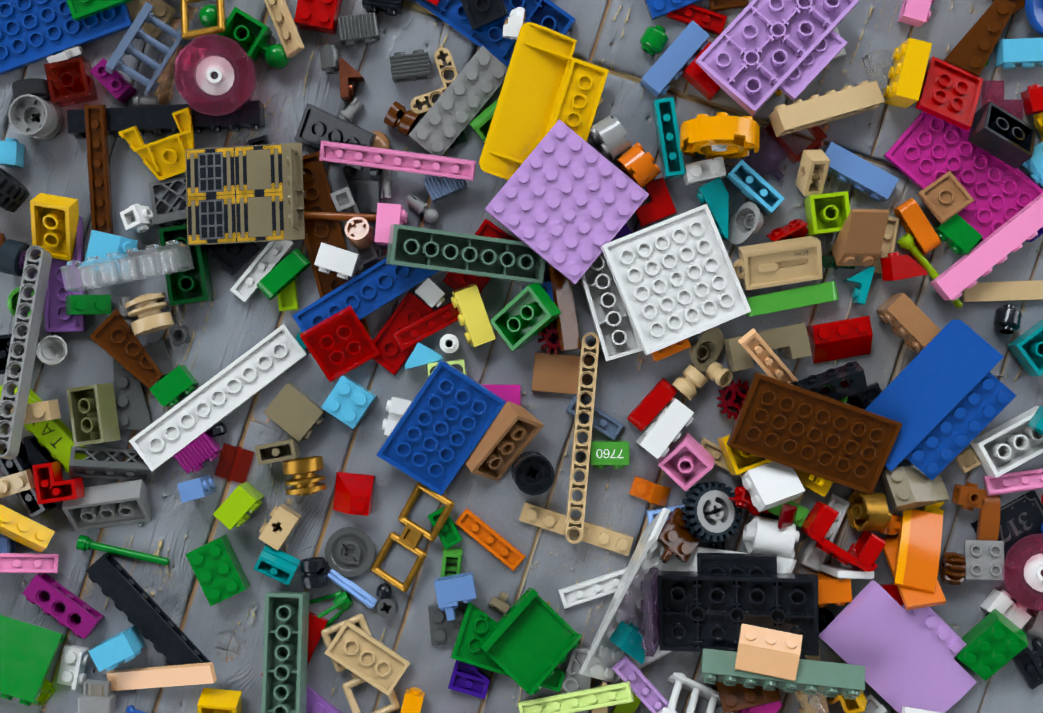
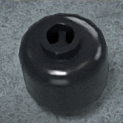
[993,304,1022,334]

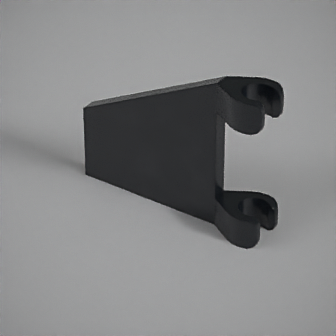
[343,166,383,214]

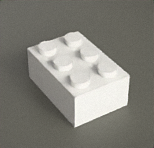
[636,398,694,459]

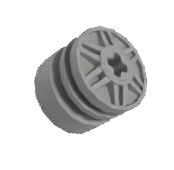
[8,94,63,141]

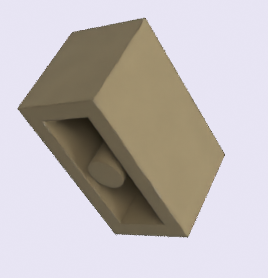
[255,438,300,465]

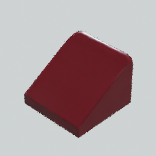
[777,503,797,529]

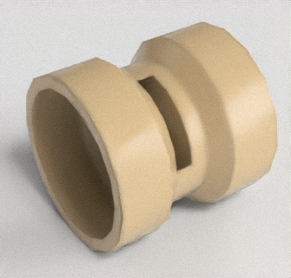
[706,362,733,388]

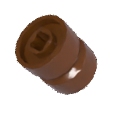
[384,101,420,137]

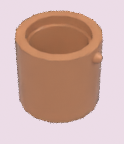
[345,217,375,249]

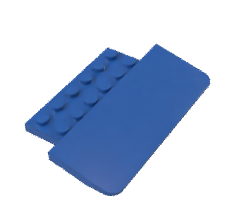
[865,319,1017,481]

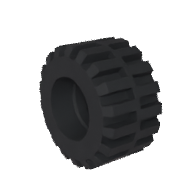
[0,168,30,213]

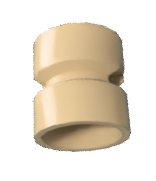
[672,364,708,401]

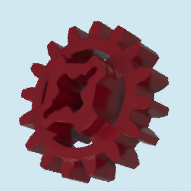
[716,379,750,421]

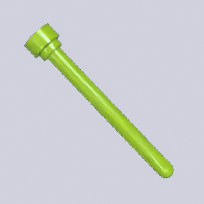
[897,233,963,308]

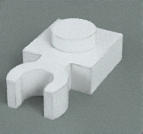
[46,46,84,66]

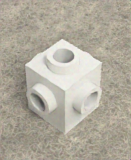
[120,204,153,233]

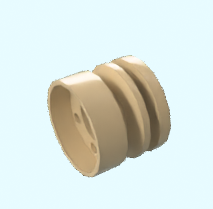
[125,293,175,336]

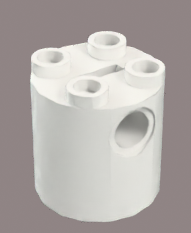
[743,515,800,559]

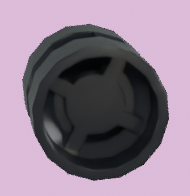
[300,557,327,589]

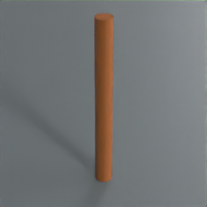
[304,211,377,222]

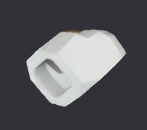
[502,7,525,40]

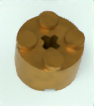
[847,492,892,531]

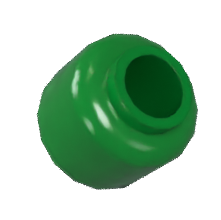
[640,25,668,56]

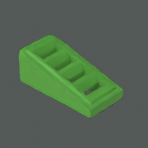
[441,547,463,577]

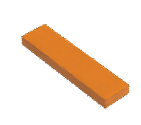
[455,508,526,571]

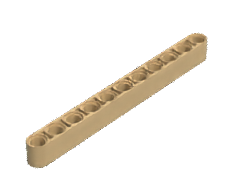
[565,332,600,544]

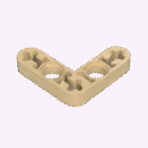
[410,48,458,115]

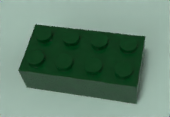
[158,224,214,307]

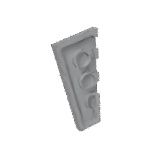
[559,646,591,713]

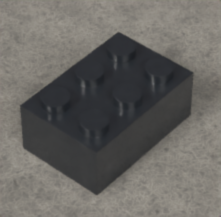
[968,101,1037,169]

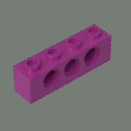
[22,573,105,639]

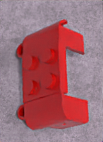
[800,501,886,572]

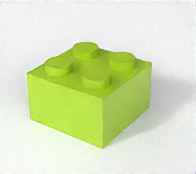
[804,191,850,236]
[213,481,264,530]

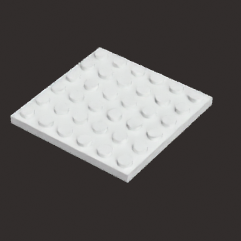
[601,204,751,355]

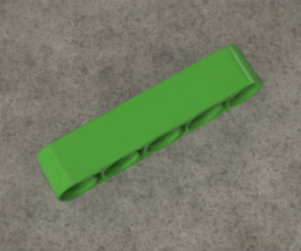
[746,281,839,317]

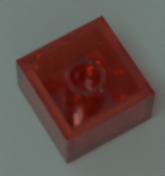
[44,57,98,107]

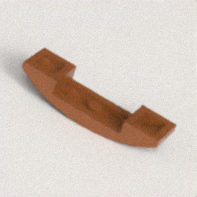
[976,489,1000,541]

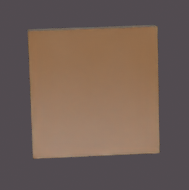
[917,171,974,224]

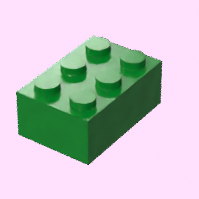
[490,282,562,351]
[186,534,251,607]
[956,609,1029,681]

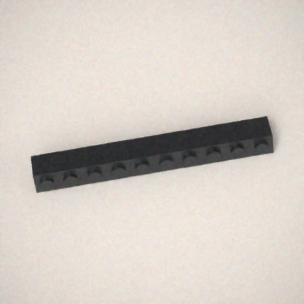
[67,100,265,139]

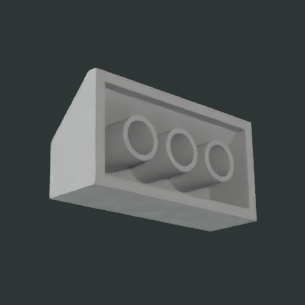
[62,479,152,531]

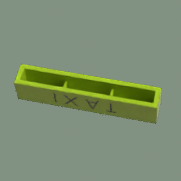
[0,384,97,474]

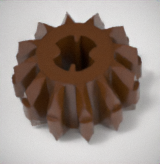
[940,552,966,585]

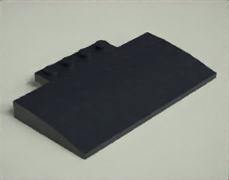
[658,553,819,656]

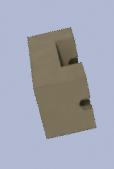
[723,323,812,372]

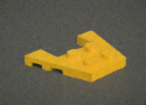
[118,107,195,181]

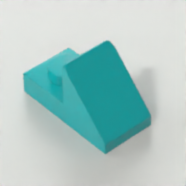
[843,266,875,305]

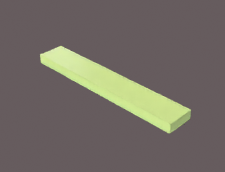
[518,681,634,713]

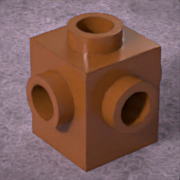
[951,482,985,511]

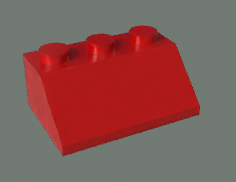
[807,316,873,363]

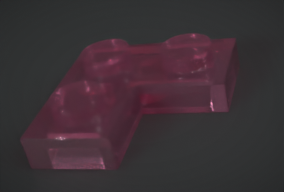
[982,80,1023,120]

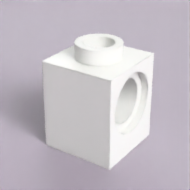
[415,278,446,308]

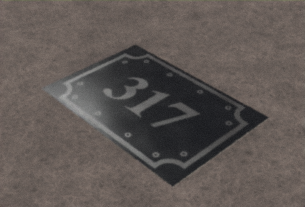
[971,490,1043,562]

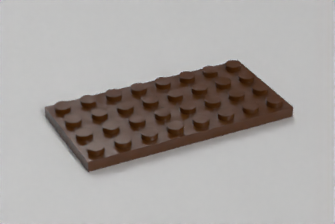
[727,372,902,495]

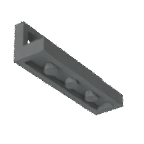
[69,446,151,481]

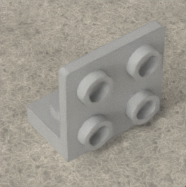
[964,540,1005,580]

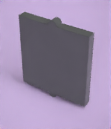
[143,340,174,378]

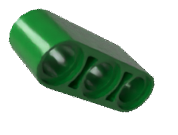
[256,249,311,300]

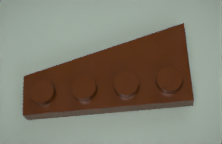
[89,308,163,388]

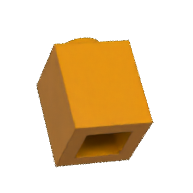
[400,687,425,713]

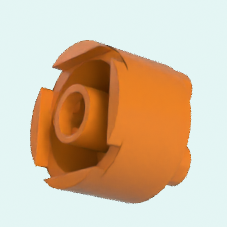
[616,142,661,188]

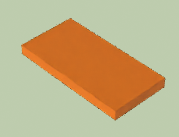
[883,537,946,610]

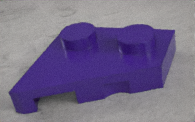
[448,660,490,699]

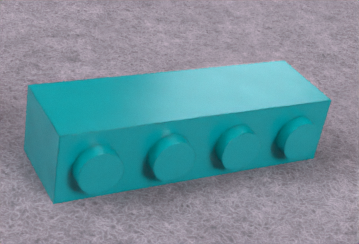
[652,97,685,180]

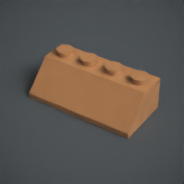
[465,401,544,481]

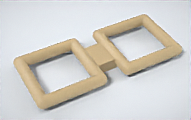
[321,614,400,713]

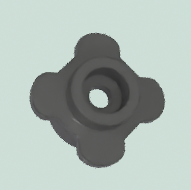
[170,325,192,347]

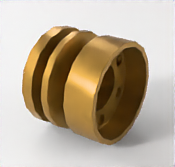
[282,456,327,496]

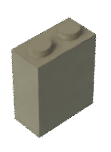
[263,382,326,442]

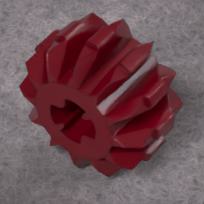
[538,322,561,355]

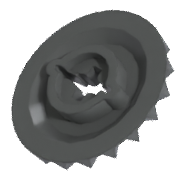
[325,527,375,577]

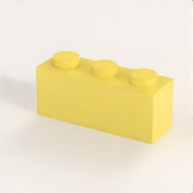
[451,284,496,347]

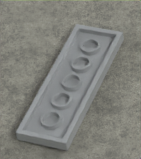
[408,46,508,156]

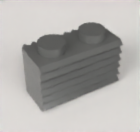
[337,12,380,47]
[390,49,432,83]

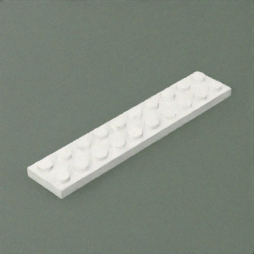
[129,324,308,472]

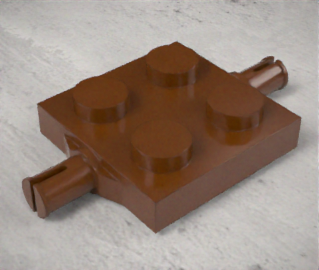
[657,508,701,564]

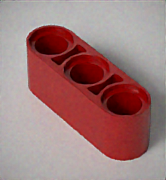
[627,378,678,432]

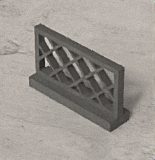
[149,176,187,229]

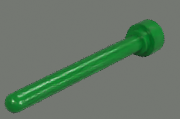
[76,535,170,566]

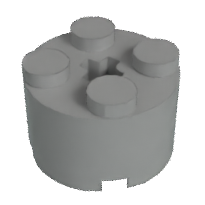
[590,114,632,160]

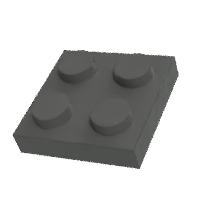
[428,603,467,646]

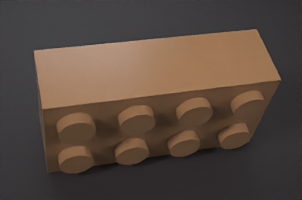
[875,293,941,354]

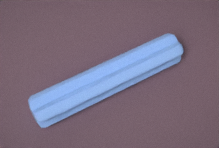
[327,569,377,609]

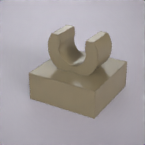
[487,591,510,615]

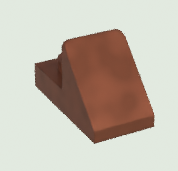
[339,58,365,101]

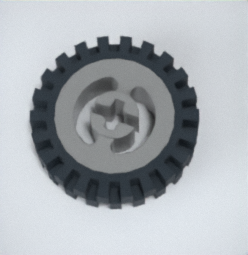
[681,481,742,542]

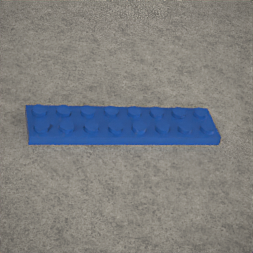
[292,258,439,333]

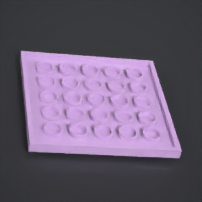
[484,120,649,285]

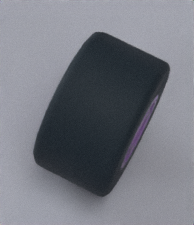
[0,239,30,276]

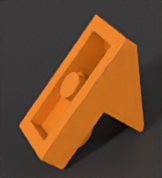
[629,476,671,506]

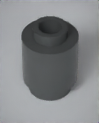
[320,44,340,74]

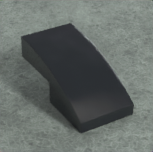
[846,382,882,409]

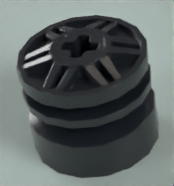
[511,451,555,496]

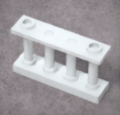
[658,672,738,713]

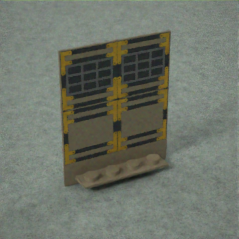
[185,143,306,246]

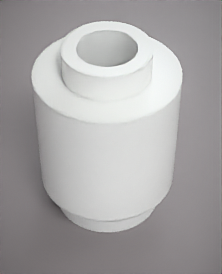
[440,334,460,353]

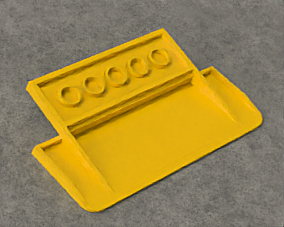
[479,22,609,181]

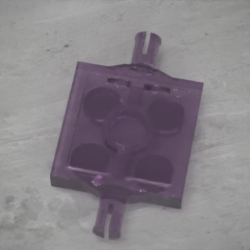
[738,127,788,181]

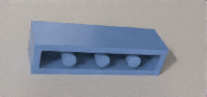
[640,20,710,97]
[823,142,899,202]

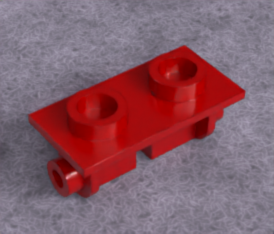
[766,219,809,242]
[728,486,769,516]

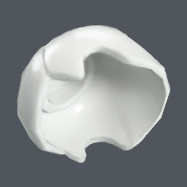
[36,335,68,365]

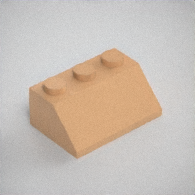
[735,624,803,681]

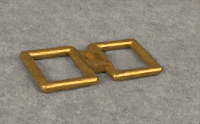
[180,0,226,40]
[371,482,455,593]

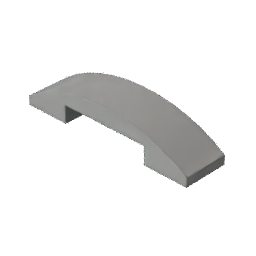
[330,187,378,265]

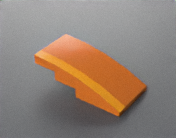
[894,509,943,594]

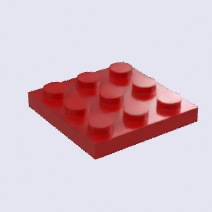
[916,56,984,130]
[300,305,380,382]

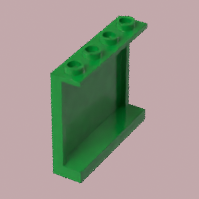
[477,587,582,695]
[0,615,67,706]

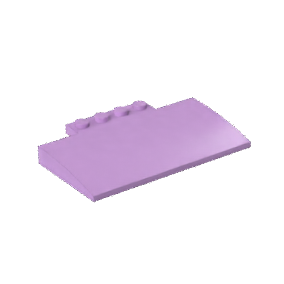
[695,0,860,117]
[819,579,977,713]

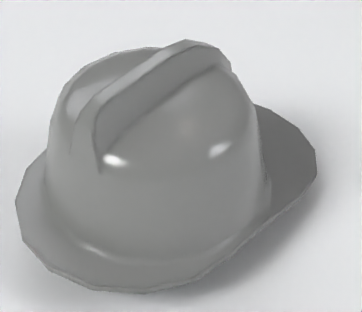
[727,202,764,245]

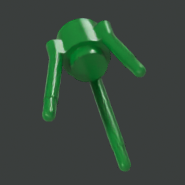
[309,590,353,628]

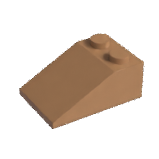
[831,209,890,267]

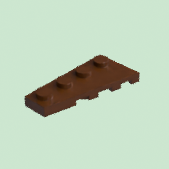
[943,0,1017,76]

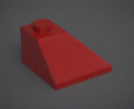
[333,472,375,516]

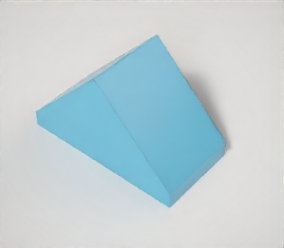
[405,342,444,369]

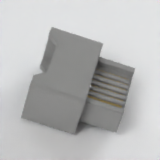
[78,679,116,713]

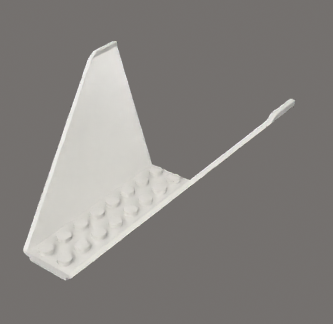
[578,508,797,683]

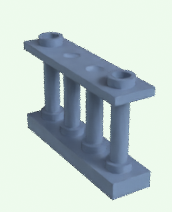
[105,2,188,96]

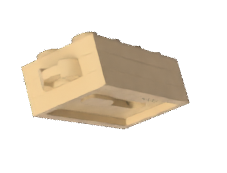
[733,235,823,291]

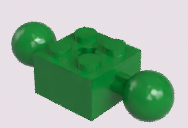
[199,4,290,69]

